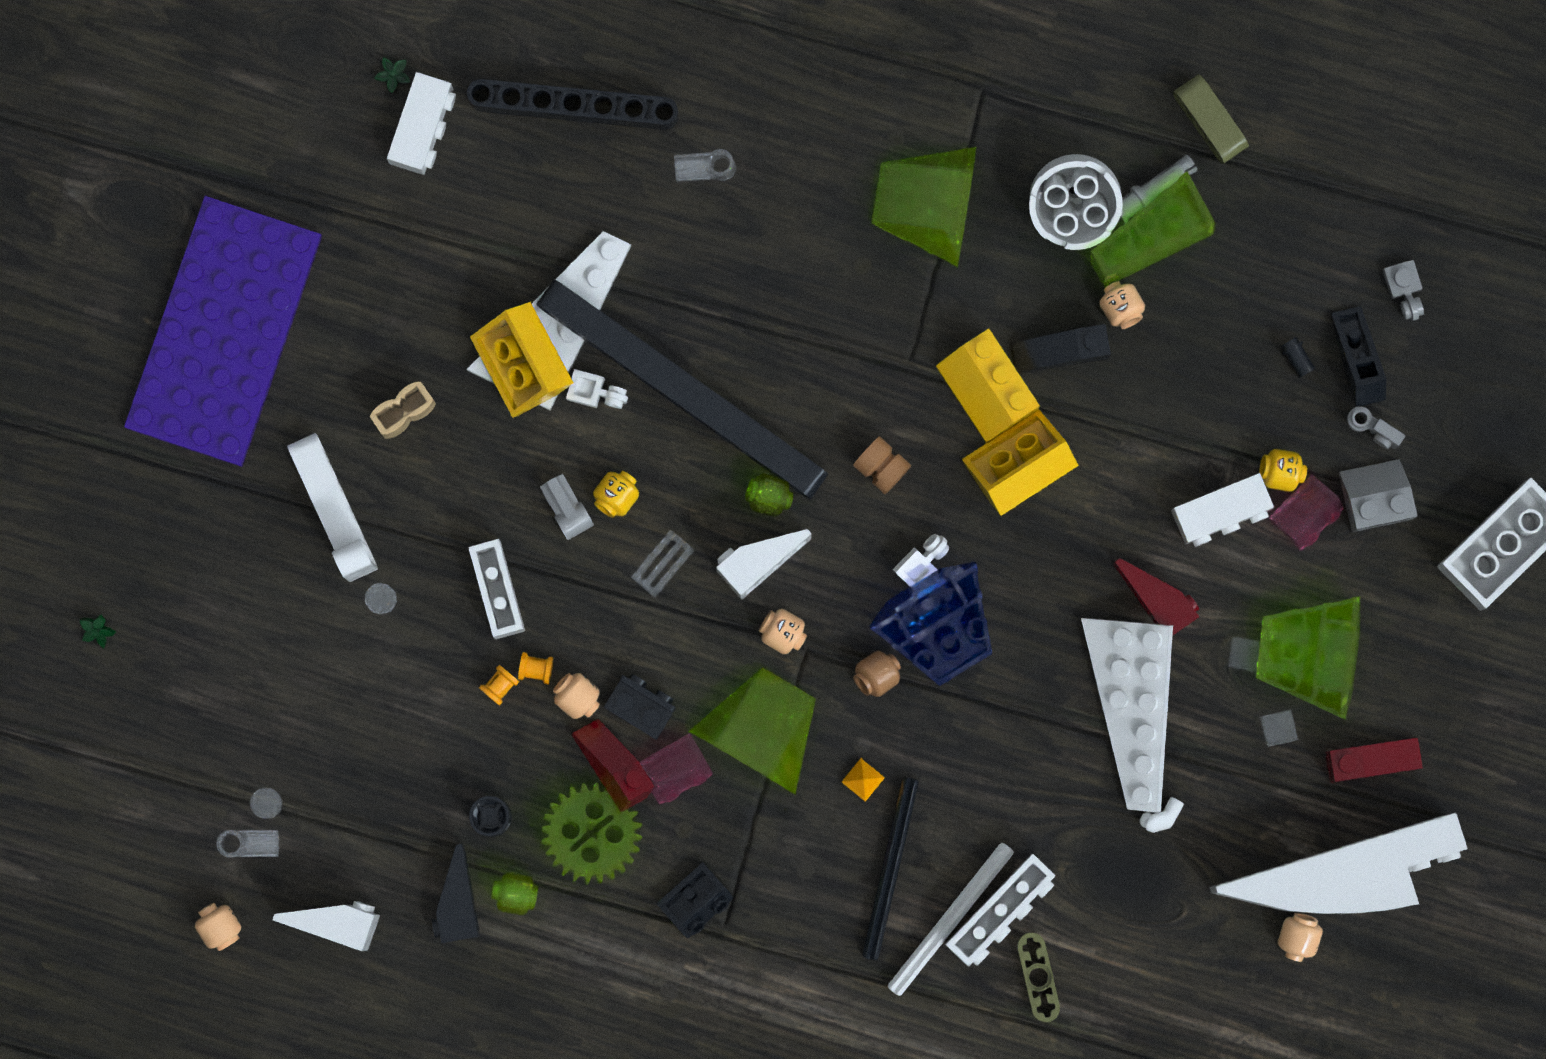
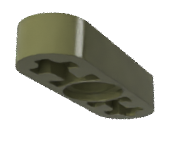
[1017,933,1060,1022]

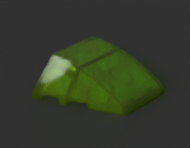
[871,147,976,268]
[1256,596,1360,720]
[688,667,816,794]

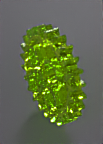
[541,783,642,885]

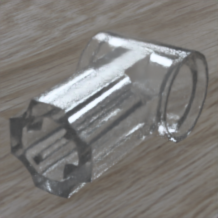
[674,149,736,182]
[216,829,279,858]

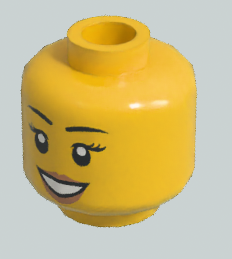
[1259,449,1307,492]
[593,471,639,518]

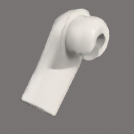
[1140,797,1184,833]

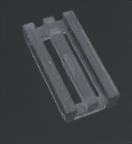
[631,530,695,597]

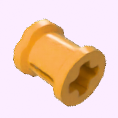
[518,652,554,684]
[479,665,519,706]

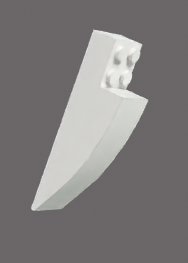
[1209,813,1468,914]

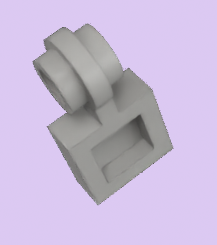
[1383,260,1424,321]
[1347,407,1405,449]

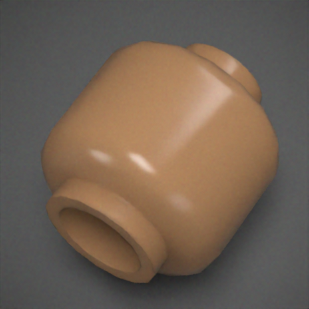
[853,651,901,697]

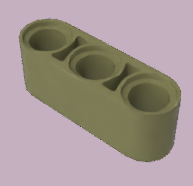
[1173,74,1249,164]

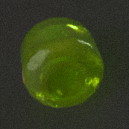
[745,473,793,517]
[491,872,538,916]

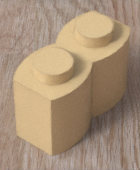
[370,382,436,439]

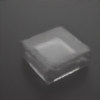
[1227,637,1264,673]
[1260,710,1298,747]

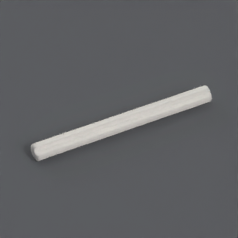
[888,843,1014,996]

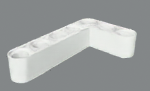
[287,433,378,582]

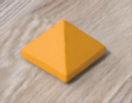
[842,758,885,802]

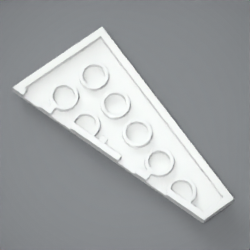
[467,231,631,411]

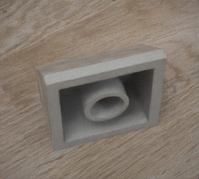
[1338,459,1417,532]

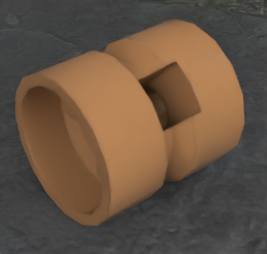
[853,436,912,495]

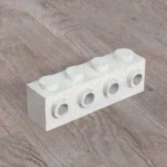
[945,854,1056,966]

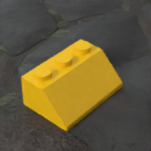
[470,302,573,418]
[936,329,1040,443]
[962,410,1079,516]

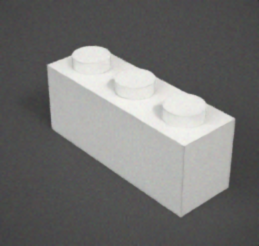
[387,72,456,175]
[1171,473,1274,547]
[468,539,525,639]

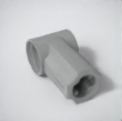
[540,474,594,540]

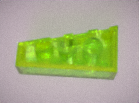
[1090,171,1216,288]

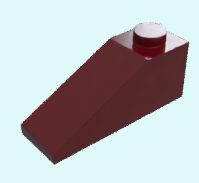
[1113,558,1199,636]
[572,719,655,812]
[1325,738,1423,783]

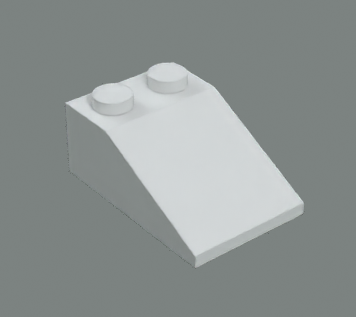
[716,529,812,600]
[273,901,380,951]

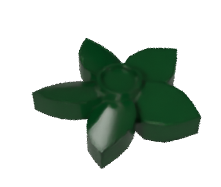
[374,57,411,94]
[80,614,116,649]

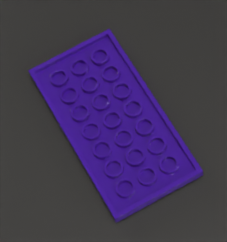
[124,196,322,467]

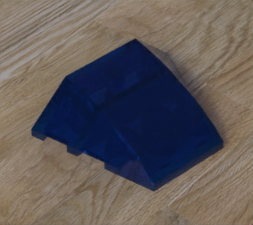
[869,562,992,686]

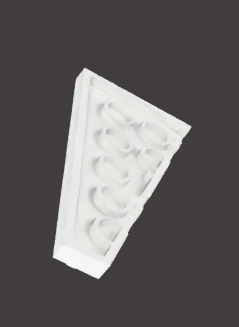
[1081,618,1173,813]

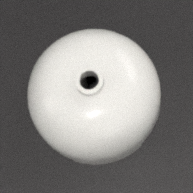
[1029,154,1123,250]

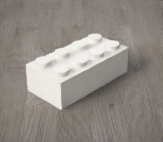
[1437,478,1546,611]

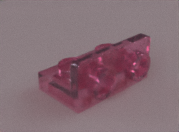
[1269,475,1344,551]
[639,733,713,804]

